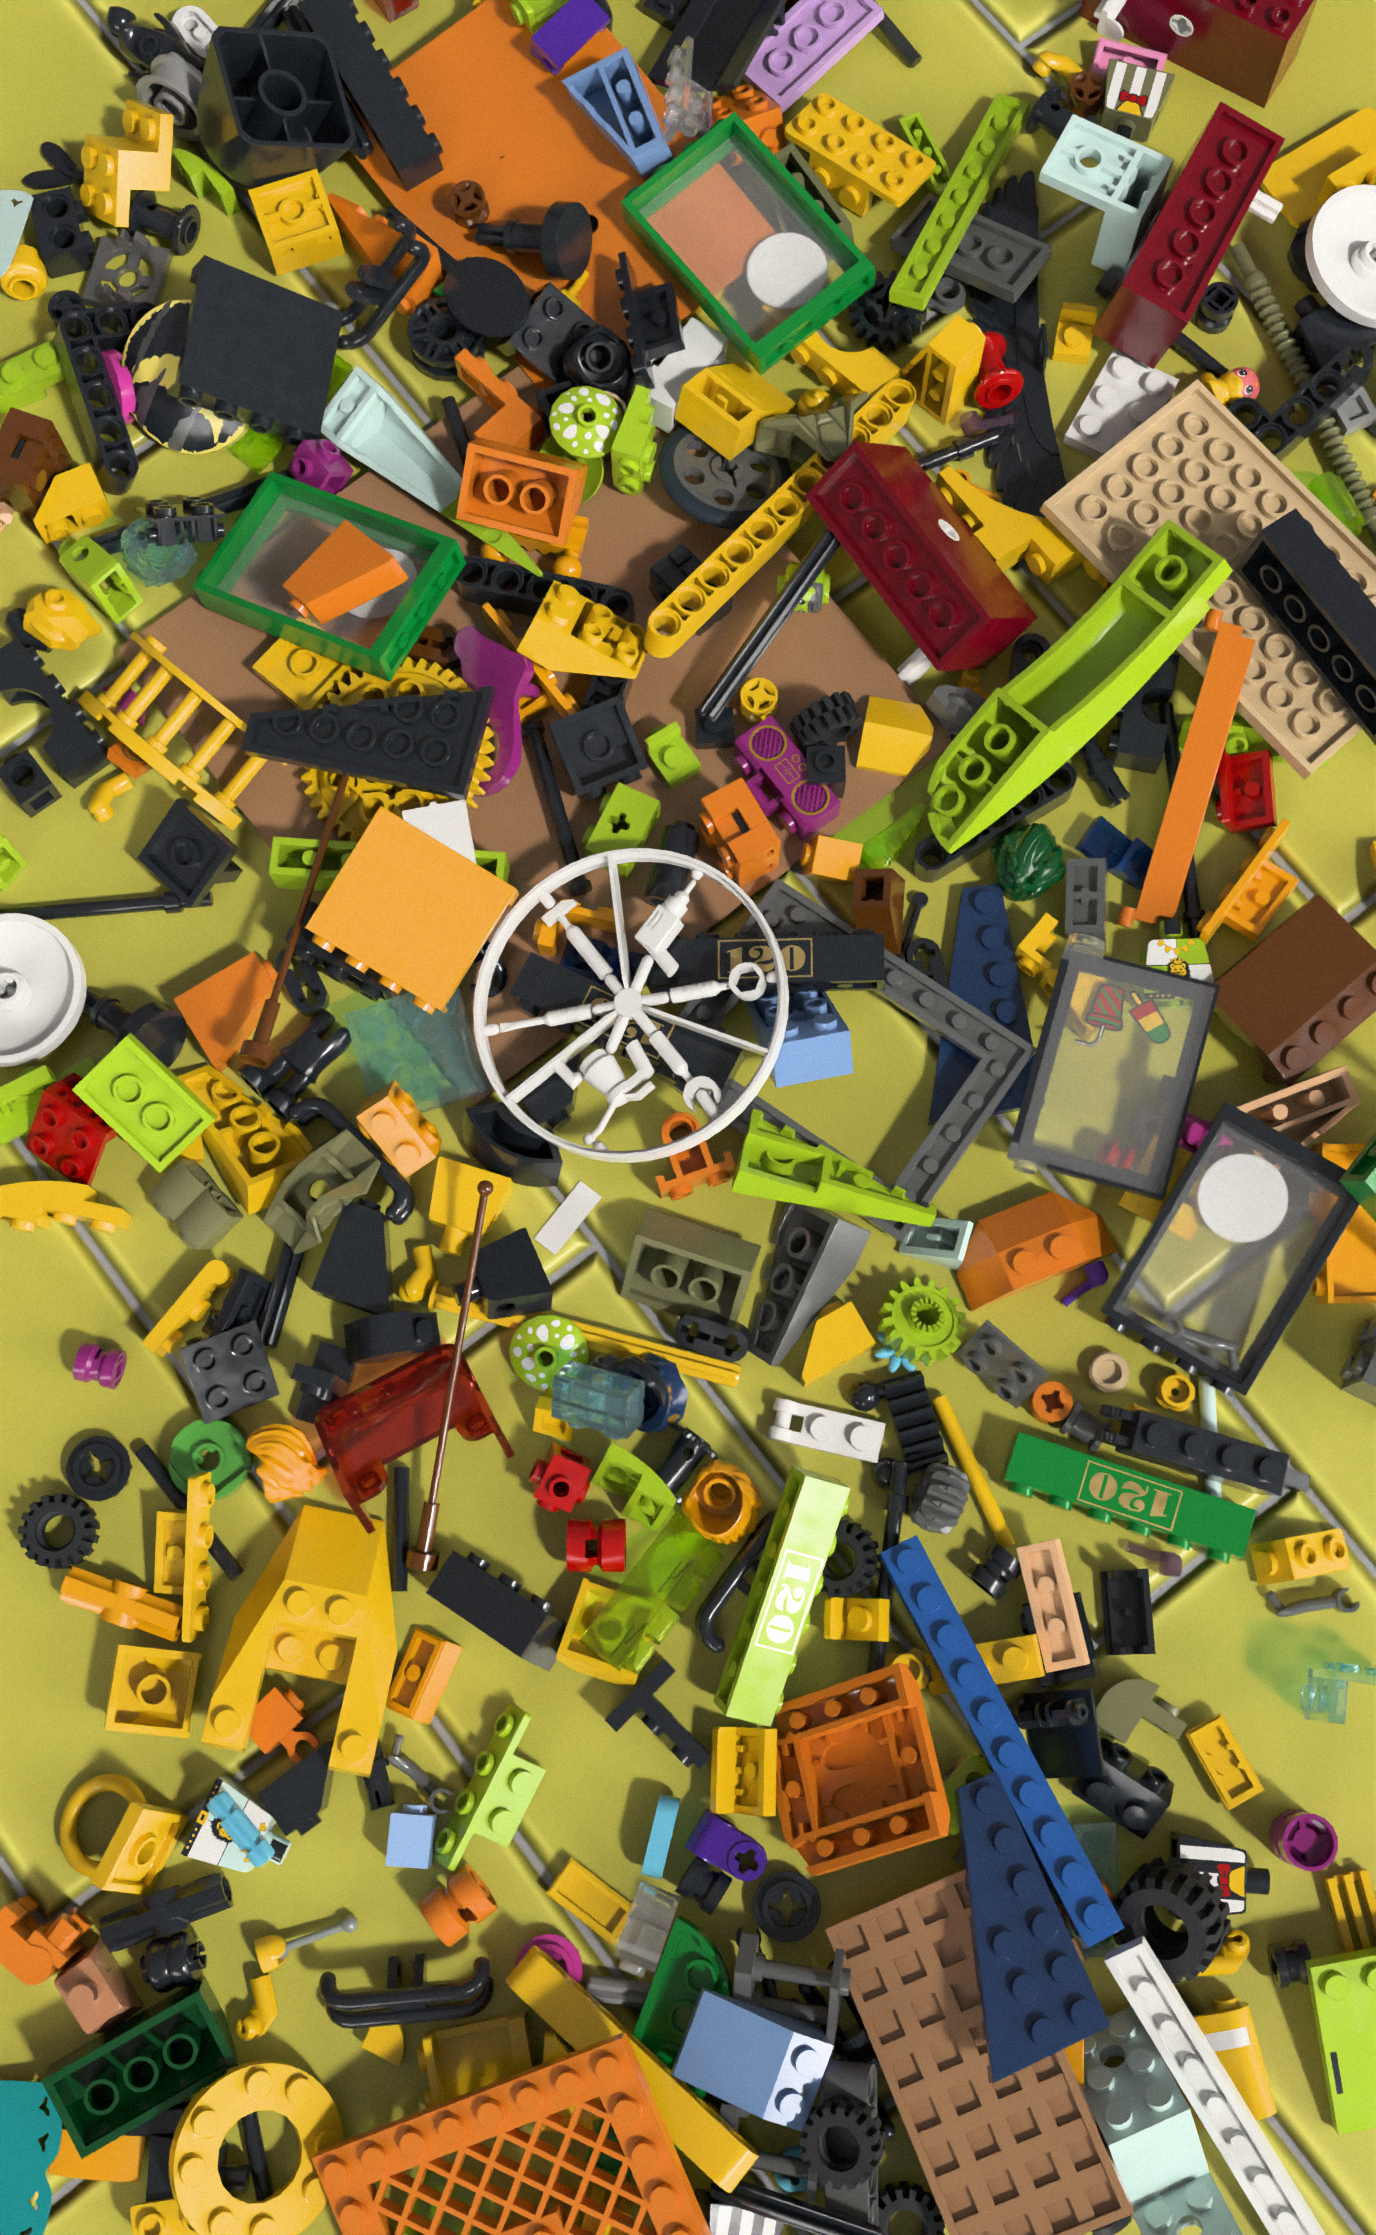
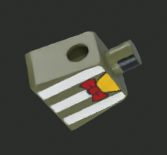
[1099,58,1175,142]

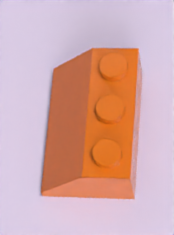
[456,437,588,546]

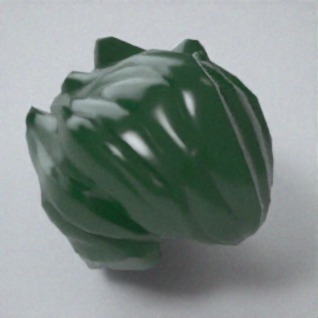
[990,823,1066,902]

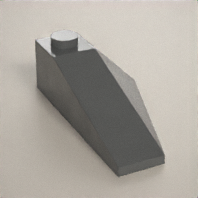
[748,1202,871,1367]

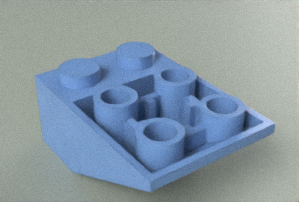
[745,991,853,1088]

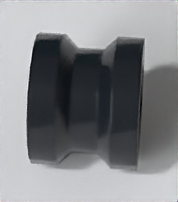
[48,290,86,338]
[1267,1939,1312,1989]

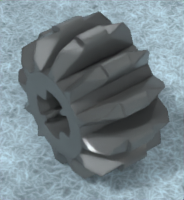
[909,1462,970,1535]

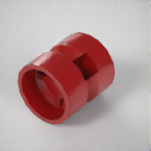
[566,1518,627,1572]

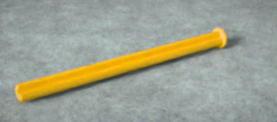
[428,1280,742,1387]

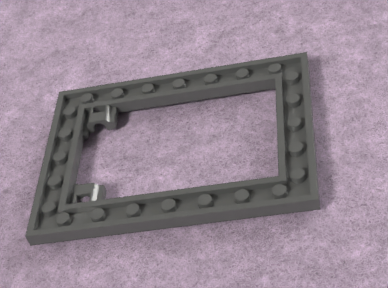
[653,878,1037,1244]

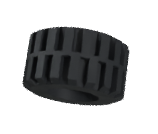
[1112,1857,1231,1983]

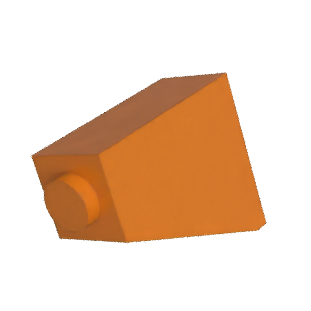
[282,519,408,625]
[173,951,278,1072]

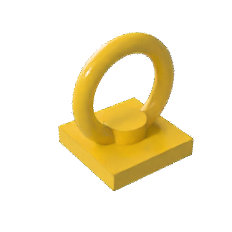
[59,1774,189,1895]

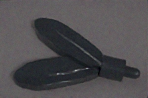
[23,142,84,190]

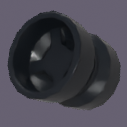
[1195,282,1239,335]
[967,1542,1022,1601]
[675,1856,733,1916]

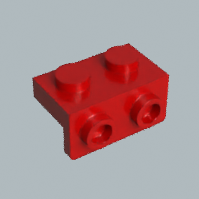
[1215,749,1277,834]

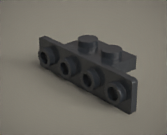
[615,251,686,389]

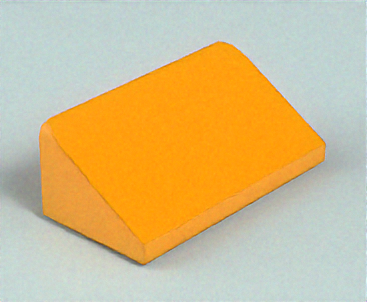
[385,1627,462,1724]

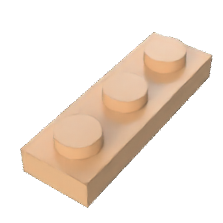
[1016,1538,1090,1673]

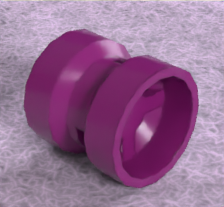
[73,1341,127,1390]

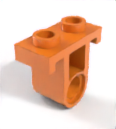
[655,1112,736,1201]

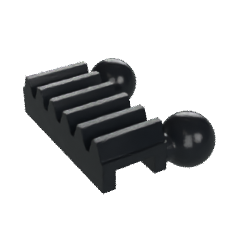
[848,1370,949,1490]

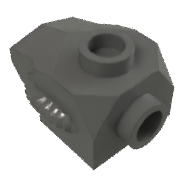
[924,685,986,741]

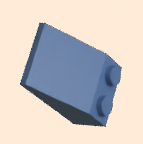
[671,1987,834,2132]

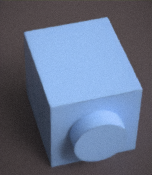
[385,1803,438,1869]

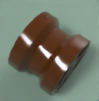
[1066,71,1105,119]
[449,180,490,229]

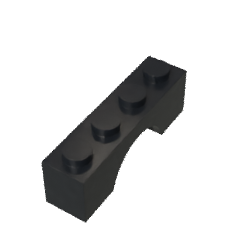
[0,638,111,789]

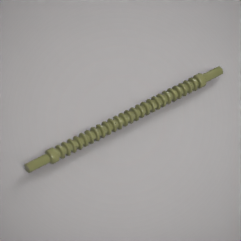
[1231,243,1376,546]

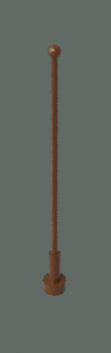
[238,775,349,1067]
[405,1180,493,1571]

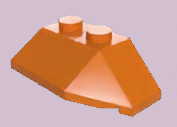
[955,1191,1118,1312]

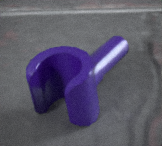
[1060,1260,1109,1307]

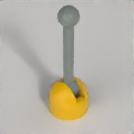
[254,1915,358,1973]

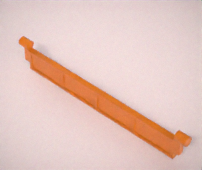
[1116,609,1256,928]

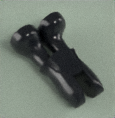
[236,1010,354,1122]

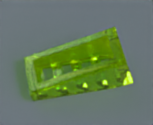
[860,803,927,869]

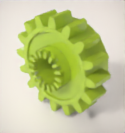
[877,1277,967,1366]

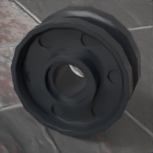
[407,296,486,382]

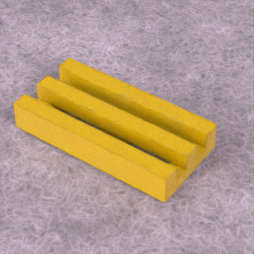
[1323,1868,1376,1953]

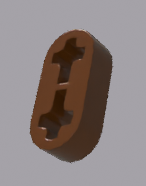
[405,625,461,670]

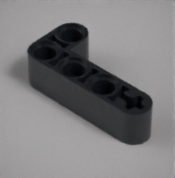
[1229,341,1374,462]

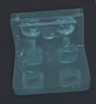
[1300,1661,1376,1724]

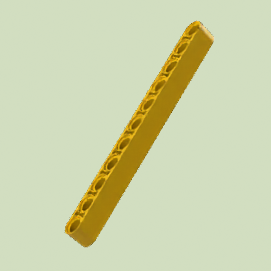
[644,378,917,658]

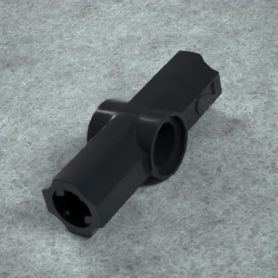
[99,1871,234,1953]

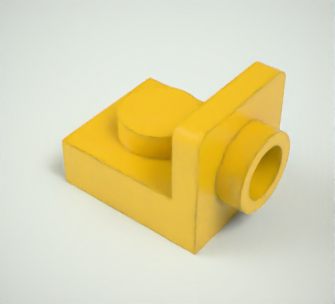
[1052,302,1098,366]
[1015,912,1059,979]
[823,1597,890,1642]

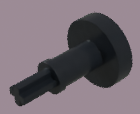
[475,201,592,280]
[82,988,187,1068]

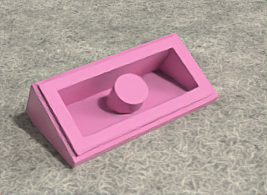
[1090,37,1168,79]

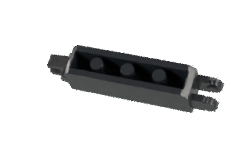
[1094,1404,1310,1496]

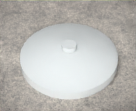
[1305,185,1376,328]
[0,913,87,1067]

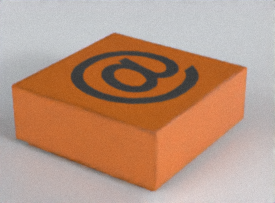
[107,741,153,779]

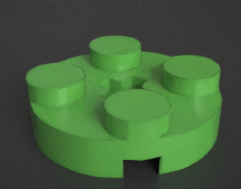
[168,1420,253,1500]

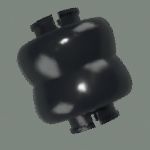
[140,1932,207,1993]

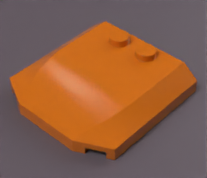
[775,1663,950,1876]

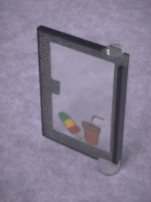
[1007,933,1220,1201]

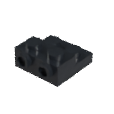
[548,695,648,801]

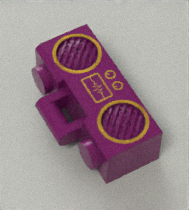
[732,715,841,841]

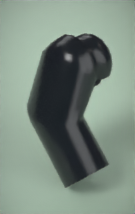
[5,607,52,653]

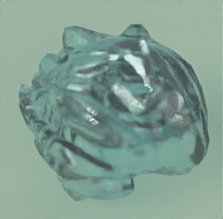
[120,518,198,587]

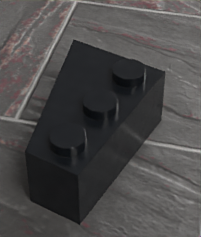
[426,1550,567,1671]

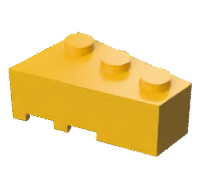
[899,314,986,426]

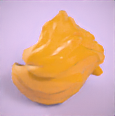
[246,1423,328,1504]
[681,1459,764,1545]

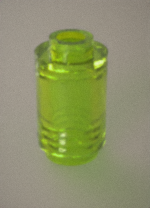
[1307,472,1365,537]

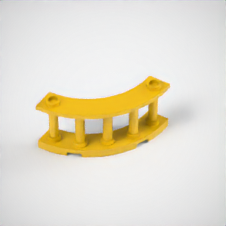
[78,631,287,831]

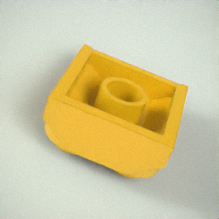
[556,1578,661,1686]
[104,1644,203,1738]

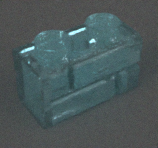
[551,1360,645,1440]

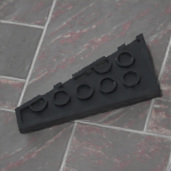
[241,686,496,800]

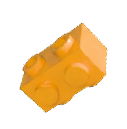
[356,1079,443,1178]

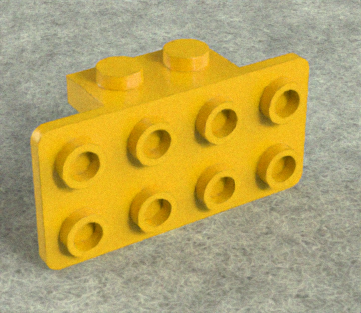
[784,92,936,217]
[1260,107,1376,228]

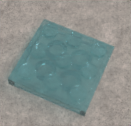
[344,985,489,1113]

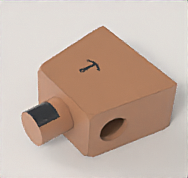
[54,1938,145,2034]

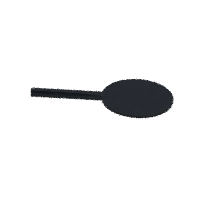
[384,206,530,338]

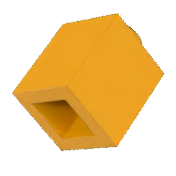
[800,835,863,885]

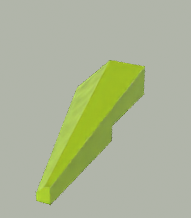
[731,1108,937,1227]

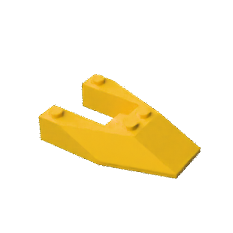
[201,1505,397,1778]

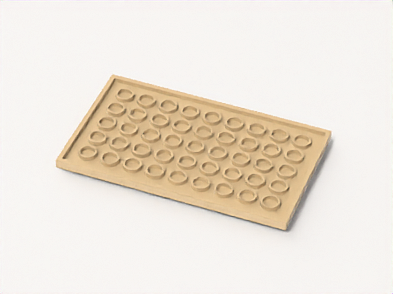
[1040,379,1376,780]

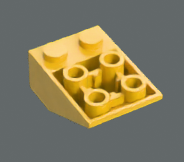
[674,362,797,461]
[517,580,648,679]

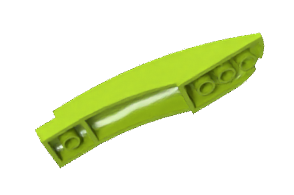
[927,518,1233,854]

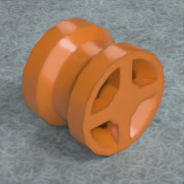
[1028,1381,1073,1425]

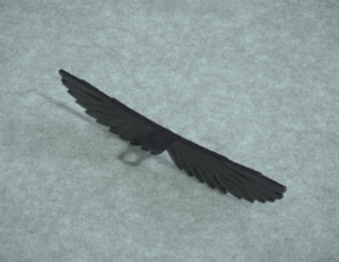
[968,170,1066,518]

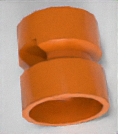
[418,1863,499,1947]

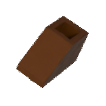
[852,868,905,955]

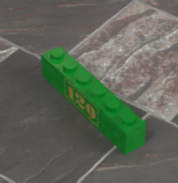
[1000,1432,1256,1564]

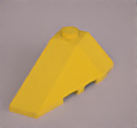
[177,1064,313,1216]

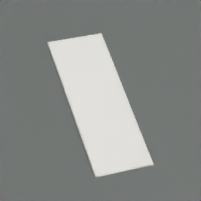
[534,1181,602,1255]

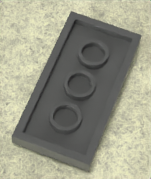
[890,193,1052,304]

